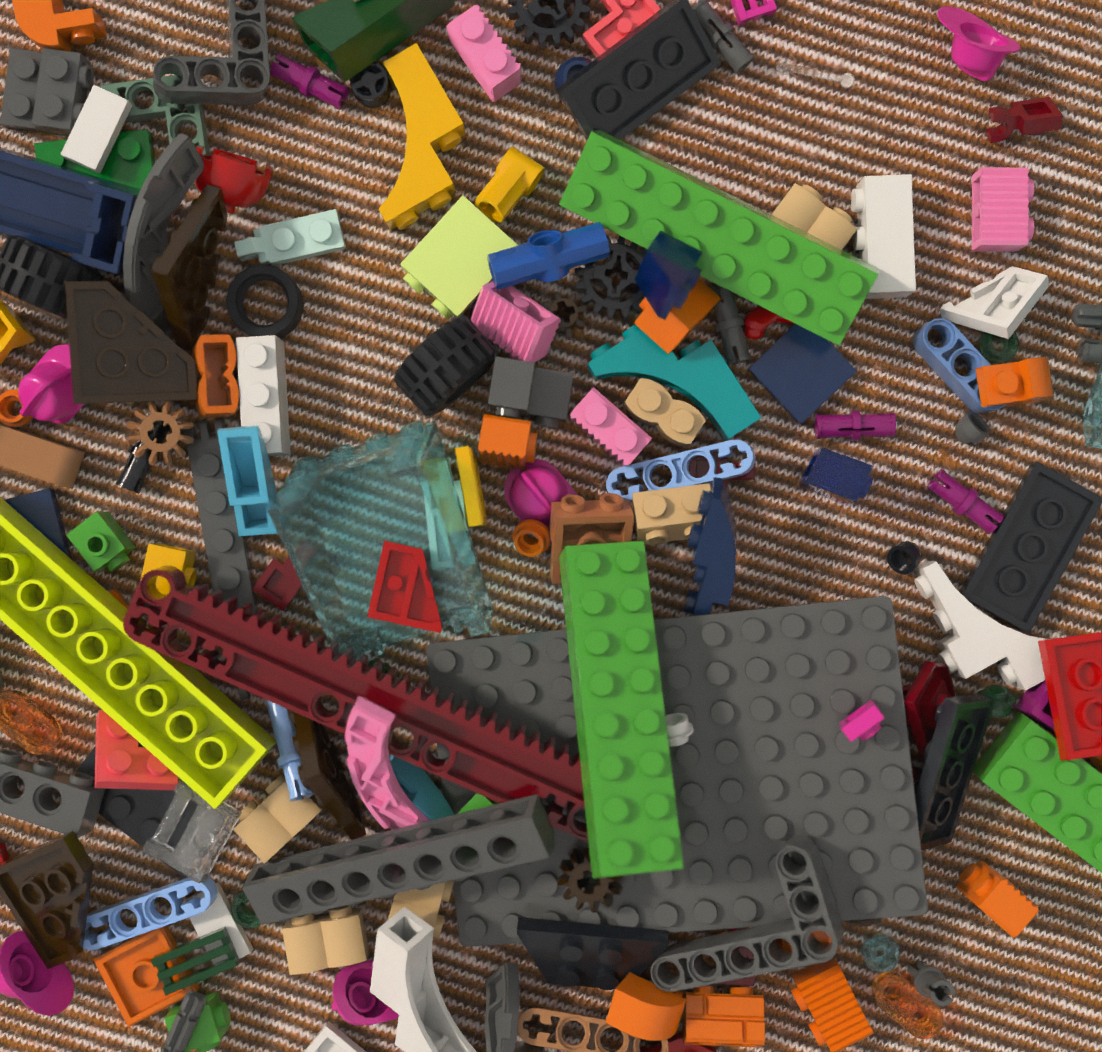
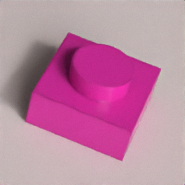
[839,699,885,742]

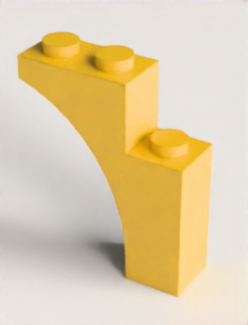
[378,43,466,231]

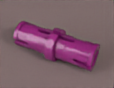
[270,53,350,110]
[814,410,896,441]
[926,469,1004,534]

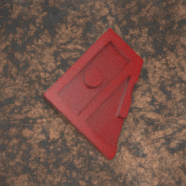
[367,541,442,633]

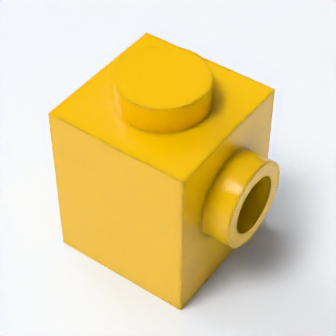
[141,543,197,595]

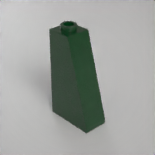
[292,0,455,82]

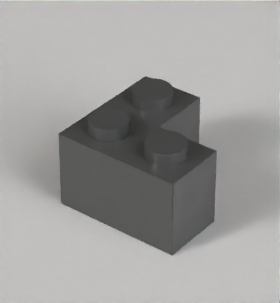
[488,356,574,428]

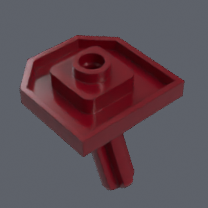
[902,661,956,758]

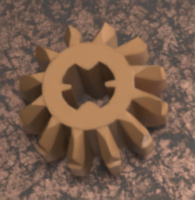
[126,401,194,465]

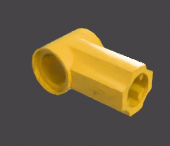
[474,146,545,223]

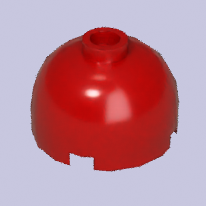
[194,145,274,214]

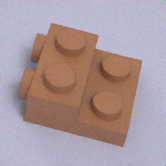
[549,493,634,584]

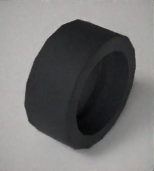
[226,264,304,339]

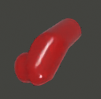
[743,305,795,340]

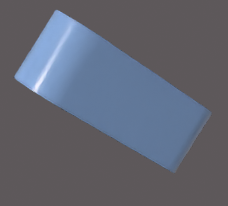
[913,318,1006,414]

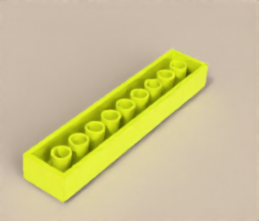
[0,497,276,809]

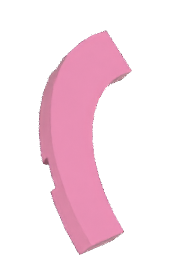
[345,696,430,830]

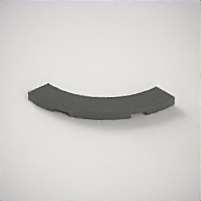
[123,133,204,339]
[484,962,519,1052]

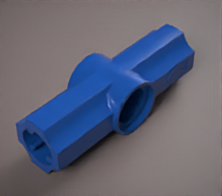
[487,222,610,290]

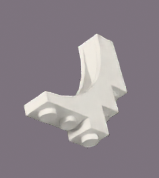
[914,561,1047,691]

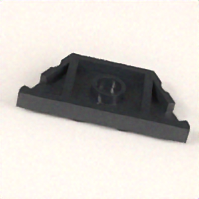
[517,917,669,990]

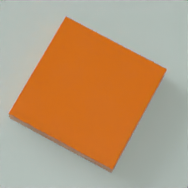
[93,925,200,1028]

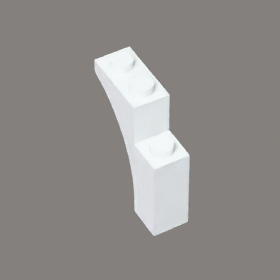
[370,907,477,1052]

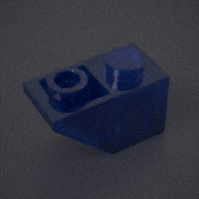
[634,231,703,320]
[799,448,873,504]

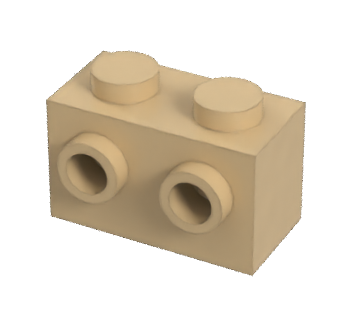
[632,483,711,545]

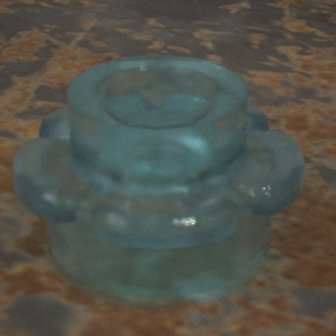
[862,933,900,972]

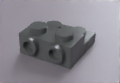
[0,48,94,137]

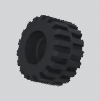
[0,235,104,319]
[394,316,498,417]

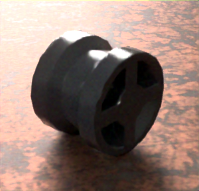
[349,62,392,109]

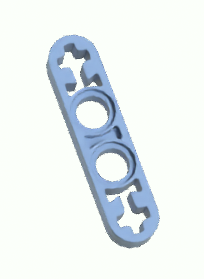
[606,440,756,502]
[83,874,218,950]

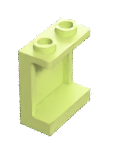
[400,195,518,320]

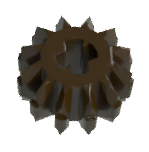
[557,842,625,913]

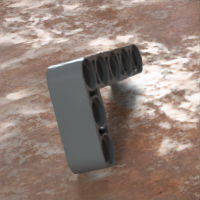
[153,0,270,105]
[650,835,844,992]

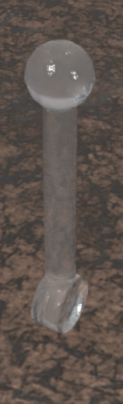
[776,58,855,88]

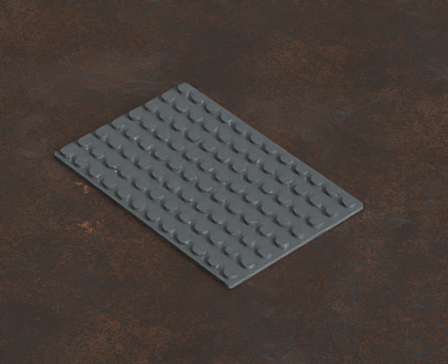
[426,596,928,947]

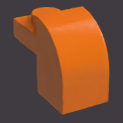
[12,0,107,52]
[975,357,1054,408]
[605,970,686,1041]

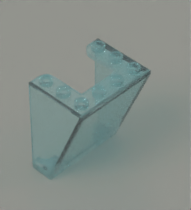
[268,421,493,661]

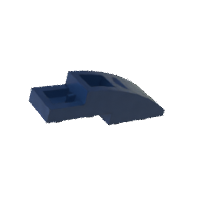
[684,477,736,616]

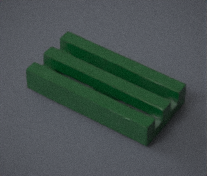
[151,926,240,996]

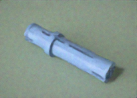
[265,699,314,801]

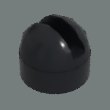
[887,541,922,575]

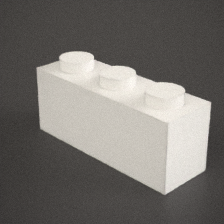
[851,174,916,299]
[236,335,291,456]

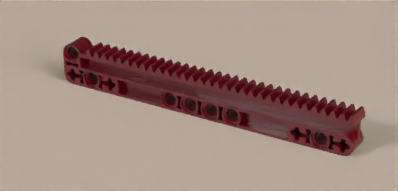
[123,565,588,842]

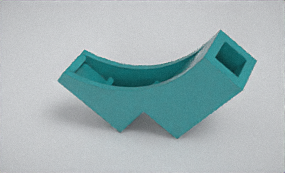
[587,324,761,441]

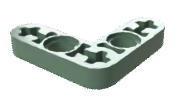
[98,75,210,189]

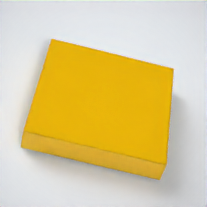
[455,446,488,527]

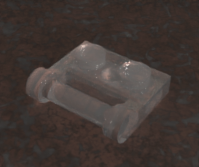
[142,779,242,883]

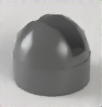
[955,411,990,445]

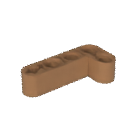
[0,423,85,489]
[517,1007,669,1052]

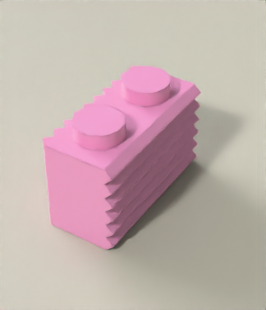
[446,5,522,102]
[972,167,1034,252]
[470,281,561,363]
[570,387,652,466]

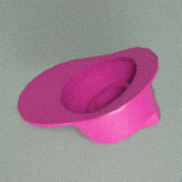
[937,6,1020,81]
[18,344,84,424]
[504,459,577,544]
[0,931,74,1016]
[331,960,399,1026]

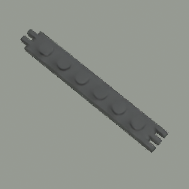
[184,417,259,700]

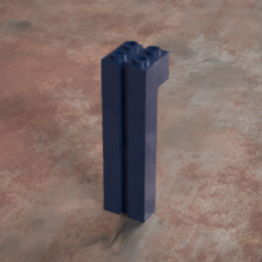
[0,147,141,274]

